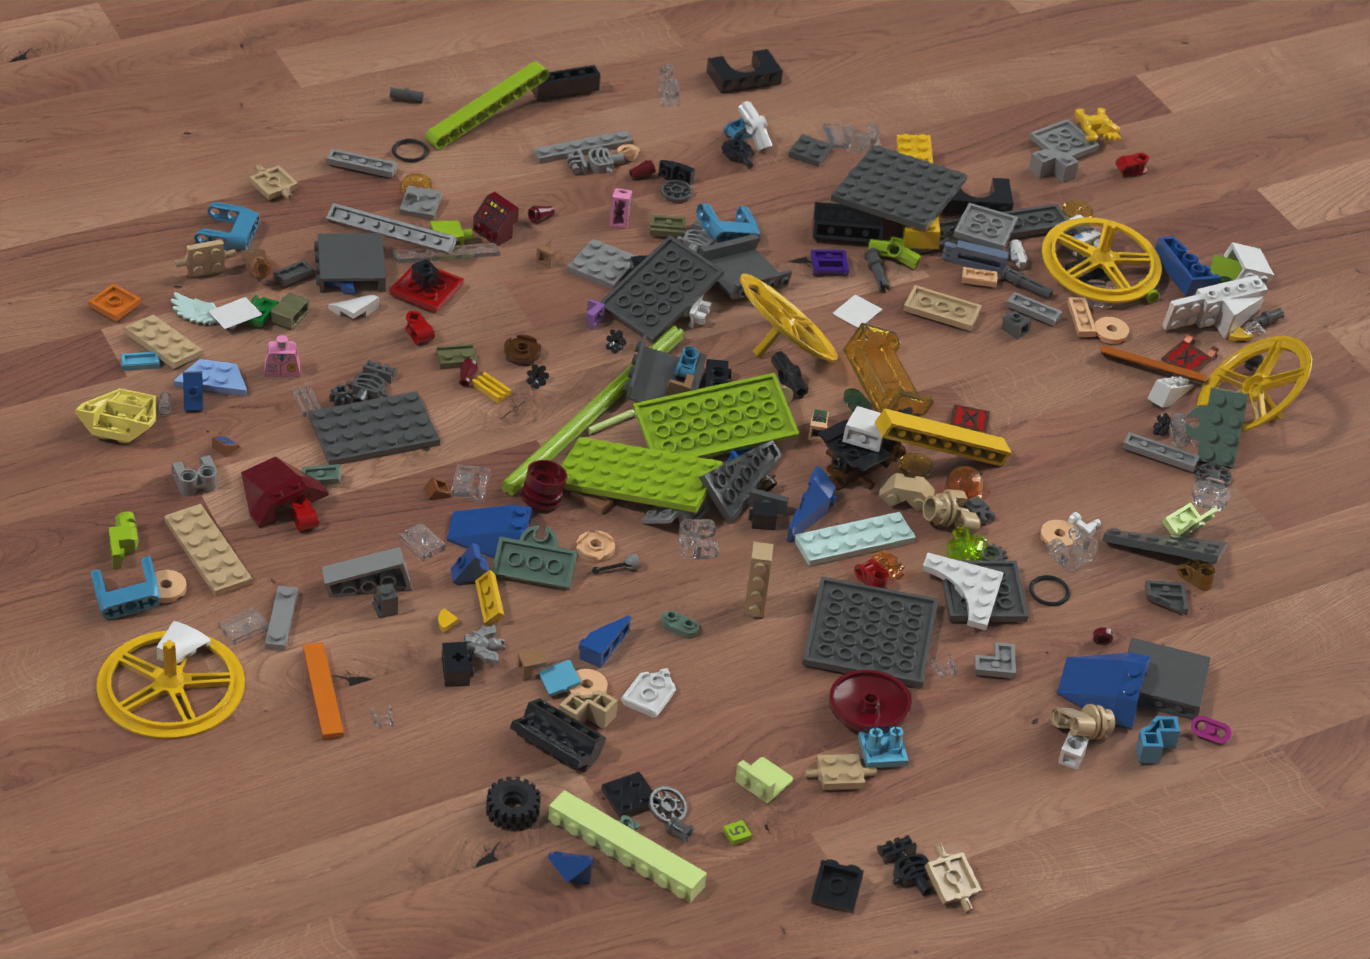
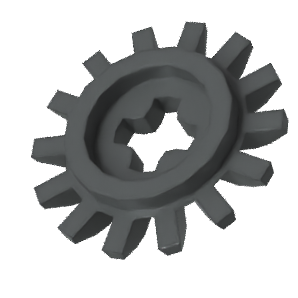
[973,543,1008,561]

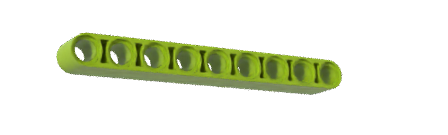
[425,61,549,149]

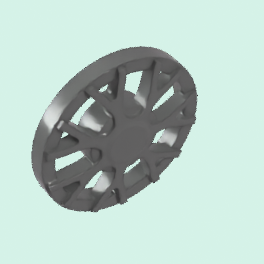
[661,180,693,202]
[1196,463,1231,489]
[648,786,687,824]

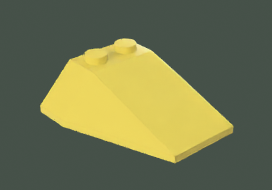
[75,388,156,443]

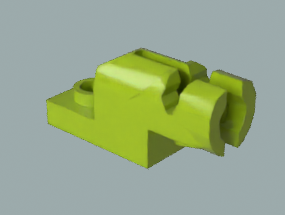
[108,511,139,569]

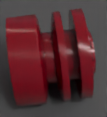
[521,460,567,511]

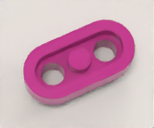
[1191,716,1232,743]

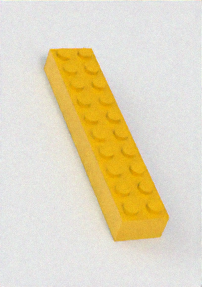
[896,134,940,249]

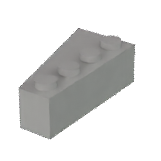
[322,547,412,597]

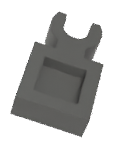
[962,496,995,525]

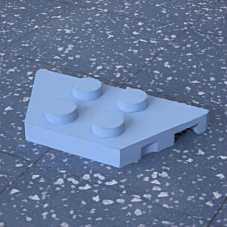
[174,359,247,396]

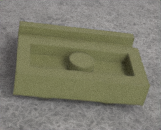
[650,215,686,238]
[436,344,477,369]

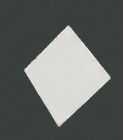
[832,295,882,328]
[209,297,262,329]

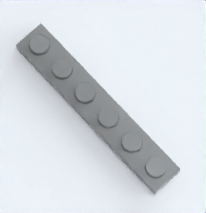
[533,130,633,164]

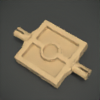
[249,164,298,200]
[174,239,236,278]
[805,754,877,790]
[924,843,982,913]

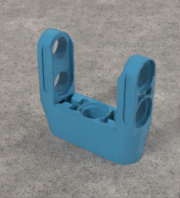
[194,202,260,251]
[696,203,761,243]
[91,556,160,619]

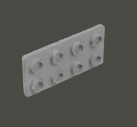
[641,497,710,530]

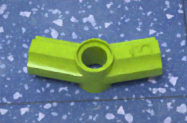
[868,239,922,269]

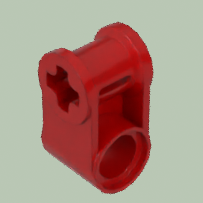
[1115,153,1149,177]
[405,311,435,345]
[291,495,319,532]
[854,558,889,589]

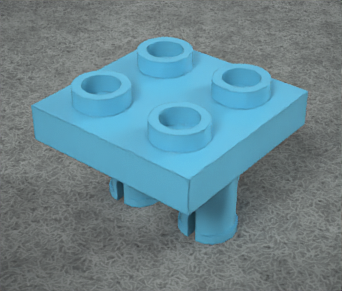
[858,727,908,768]

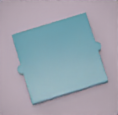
[538,659,582,697]

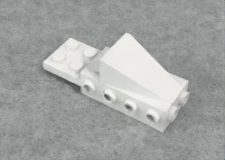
[1162,275,1268,339]

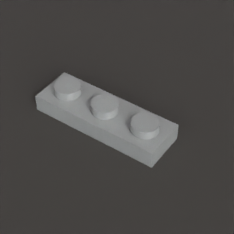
[1006,292,1062,326]

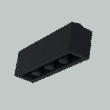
[532,65,601,101]

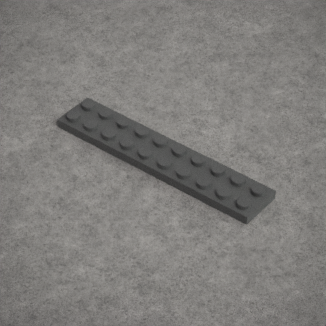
[900,204,1068,253]

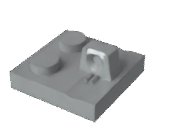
[399,185,442,220]

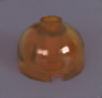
[945,466,984,501]

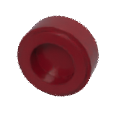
[1093,627,1113,645]

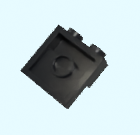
[811,859,864,913]

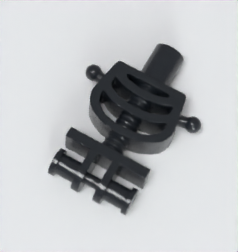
[877,835,933,896]

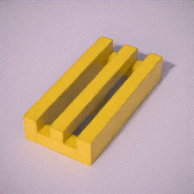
[472,372,511,403]

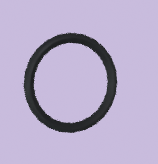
[392,139,428,162]
[1029,575,1070,606]

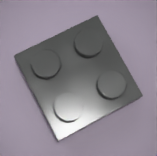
[788,134,833,167]

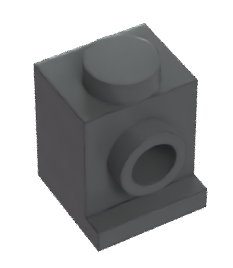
[1001,311,1032,340]
[372,583,398,618]

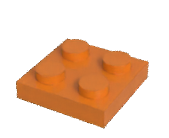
[88,283,141,322]

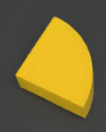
[1228,327,1253,342]
[438,608,458,633]

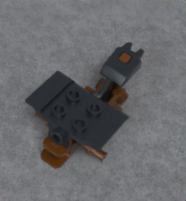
[818,407,921,491]

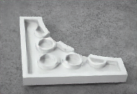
[922,553,1004,630]

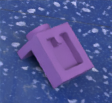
[586,299,605,330]

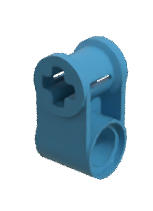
[723,118,752,141]
[673,346,699,378]

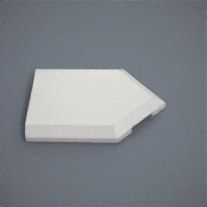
[621,668,676,718]

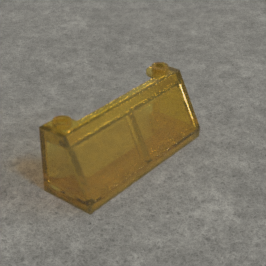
[843,323,934,417]

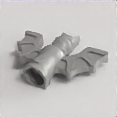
[464,624,505,665]

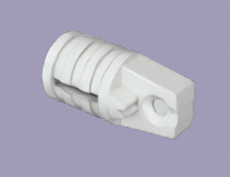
[1007,240,1027,270]

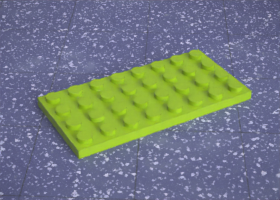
[633,372,799,458]
[561,437,722,513]

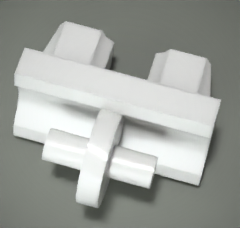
[683,296,711,328]

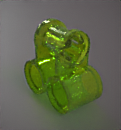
[946,527,989,560]

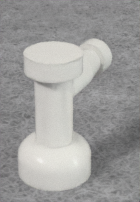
[1067,512,1101,538]

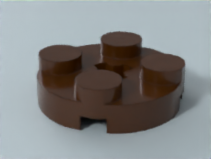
[504,335,541,366]

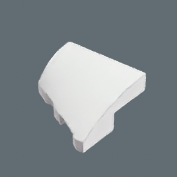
[328,295,379,319]
[156,621,211,664]

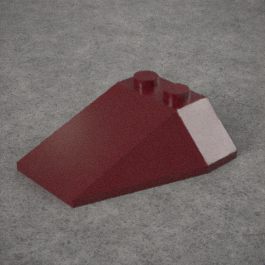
[241,456,329,528]

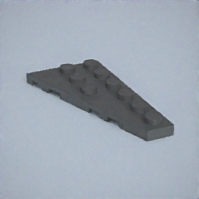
[699,440,782,523]
[1103,528,1228,563]

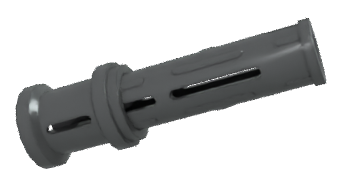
[864,248,890,293]
[1001,265,1053,300]

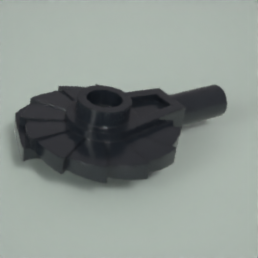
[721,139,753,169]

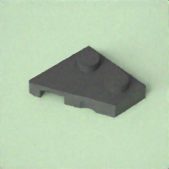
[1144,580,1189,615]

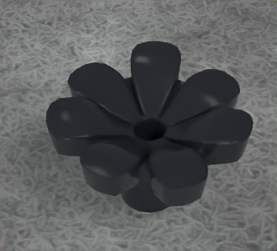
[606,329,626,354]
[526,364,549,389]
[1153,413,1174,436]

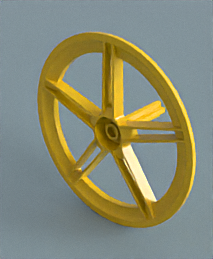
[1042,217,1162,303]
[739,274,838,362]
[1197,336,1312,432]
[97,631,245,739]

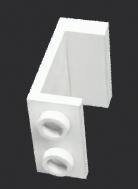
[1223,242,1274,286]
[842,406,883,452]

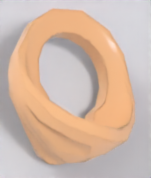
[617,144,640,162]

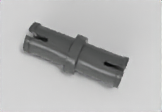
[389,87,424,103]
[1249,308,1284,329]

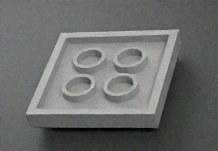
[1029,119,1100,159]
[953,203,1018,251]
[567,239,636,290]

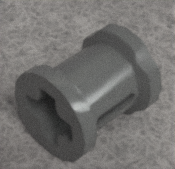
[665,816,694,843]

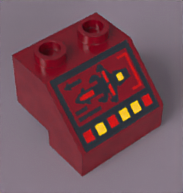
[473,191,519,247]

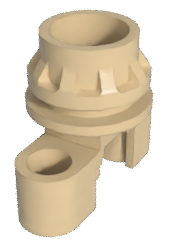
[923,489,980,534]
[1050,704,1115,740]

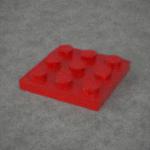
[389,260,464,313]

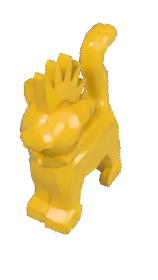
[1074,108,1121,144]

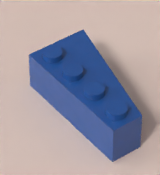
[1155,236,1221,296]

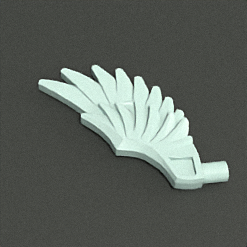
[171,292,236,329]

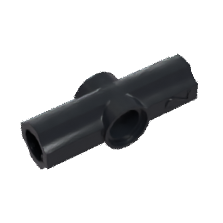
[771,351,808,399]

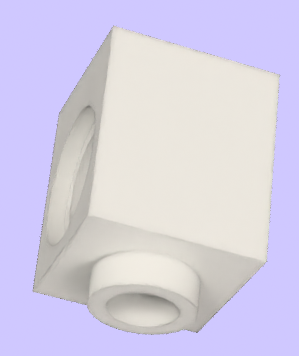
[1058,734,1089,770]

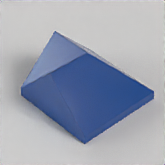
[548,851,594,884]

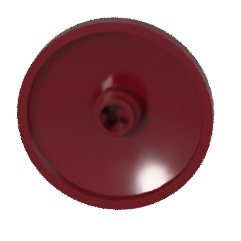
[829,670,912,733]

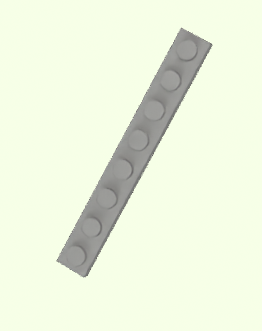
[326,203,457,255]

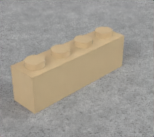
[744,542,774,618]

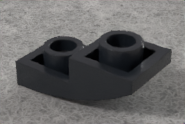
[658,160,695,185]

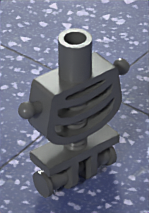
[346,360,397,403]

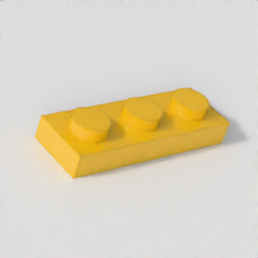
[475,570,504,626]

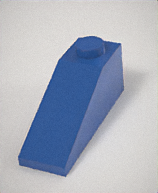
[578,616,631,668]

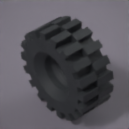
[486,776,541,831]

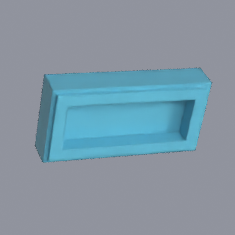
[121,352,160,371]

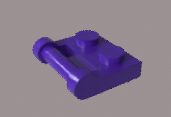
[810,249,849,276]

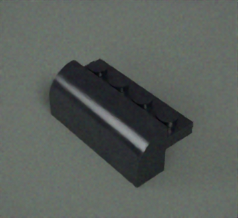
[812,202,884,242]
[510,698,607,771]

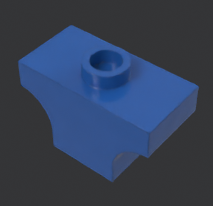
[183,371,203,410]
[450,543,489,585]

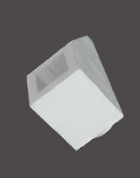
[1147,375,1194,408]

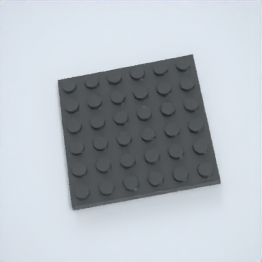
[831,145,967,232]
[802,576,938,688]

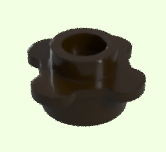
[758,474,777,492]

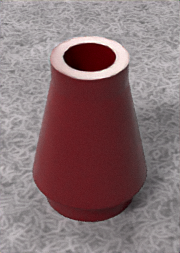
[629,160,656,179]
[528,206,554,223]
[459,359,478,387]

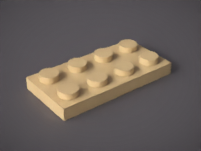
[903,285,982,331]
[124,314,203,369]

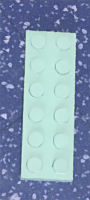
[794,512,916,566]

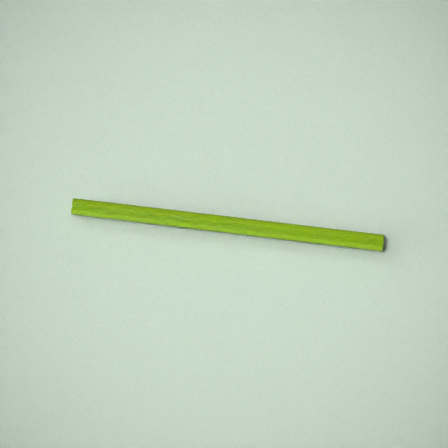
[501,326,684,496]

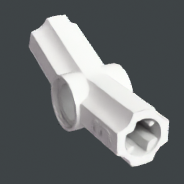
[737,101,772,151]

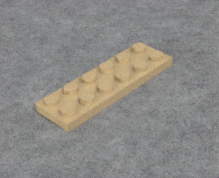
[164,504,252,597]

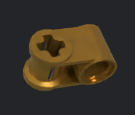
[1177,558,1216,591]

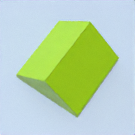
[1210,254,1243,284]

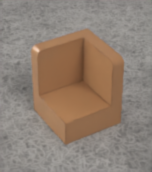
[536,238,562,268]
[665,374,694,395]
[517,648,547,681]

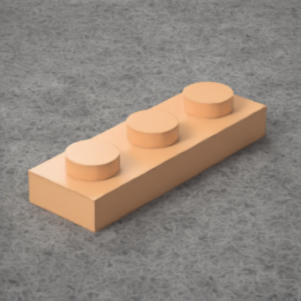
[1067,297,1097,337]

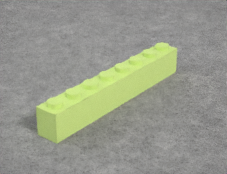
[548,790,707,903]

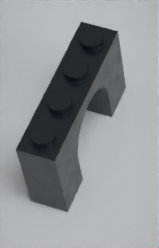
[706,49,783,94]
[943,178,1013,215]

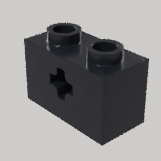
[441,642,474,687]

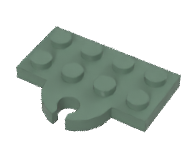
[1185,387,1249,467]
[492,525,578,590]

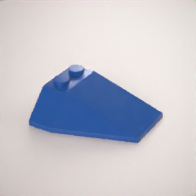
[447,505,533,559]
[1057,652,1151,730]

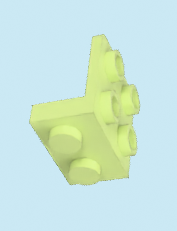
[1162,502,1218,538]
[735,757,793,804]

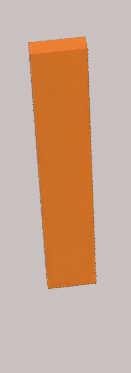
[1100,345,1207,383]
[303,642,344,740]

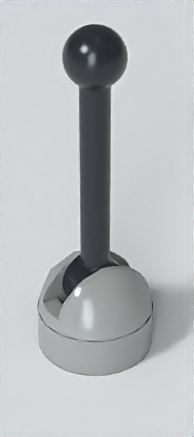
[592,554,640,574]

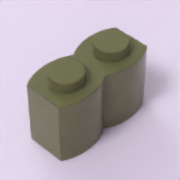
[271,293,310,329]

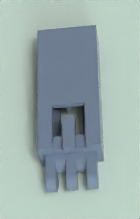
[942,240,1009,275]

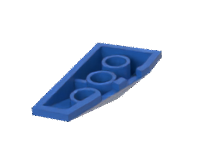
[787,466,837,543]

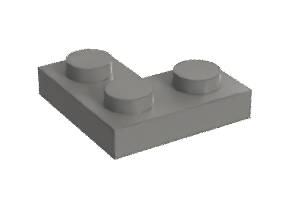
[974,642,1016,679]

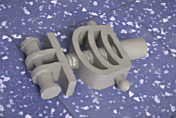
[566,147,624,175]
[677,218,714,253]

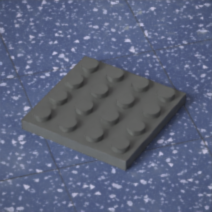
[941,560,1029,622]

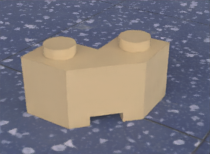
[879,473,935,512]
[559,691,618,729]

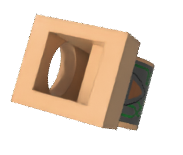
[808,409,829,442]

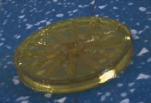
[401,173,432,194]
[1062,201,1093,219]
[899,453,933,478]

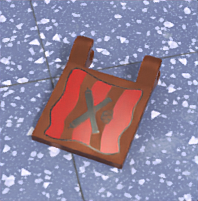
[1161,332,1219,372]
[950,404,990,434]

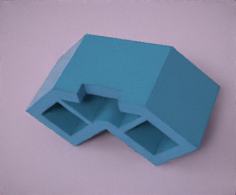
[1135,716,1181,763]

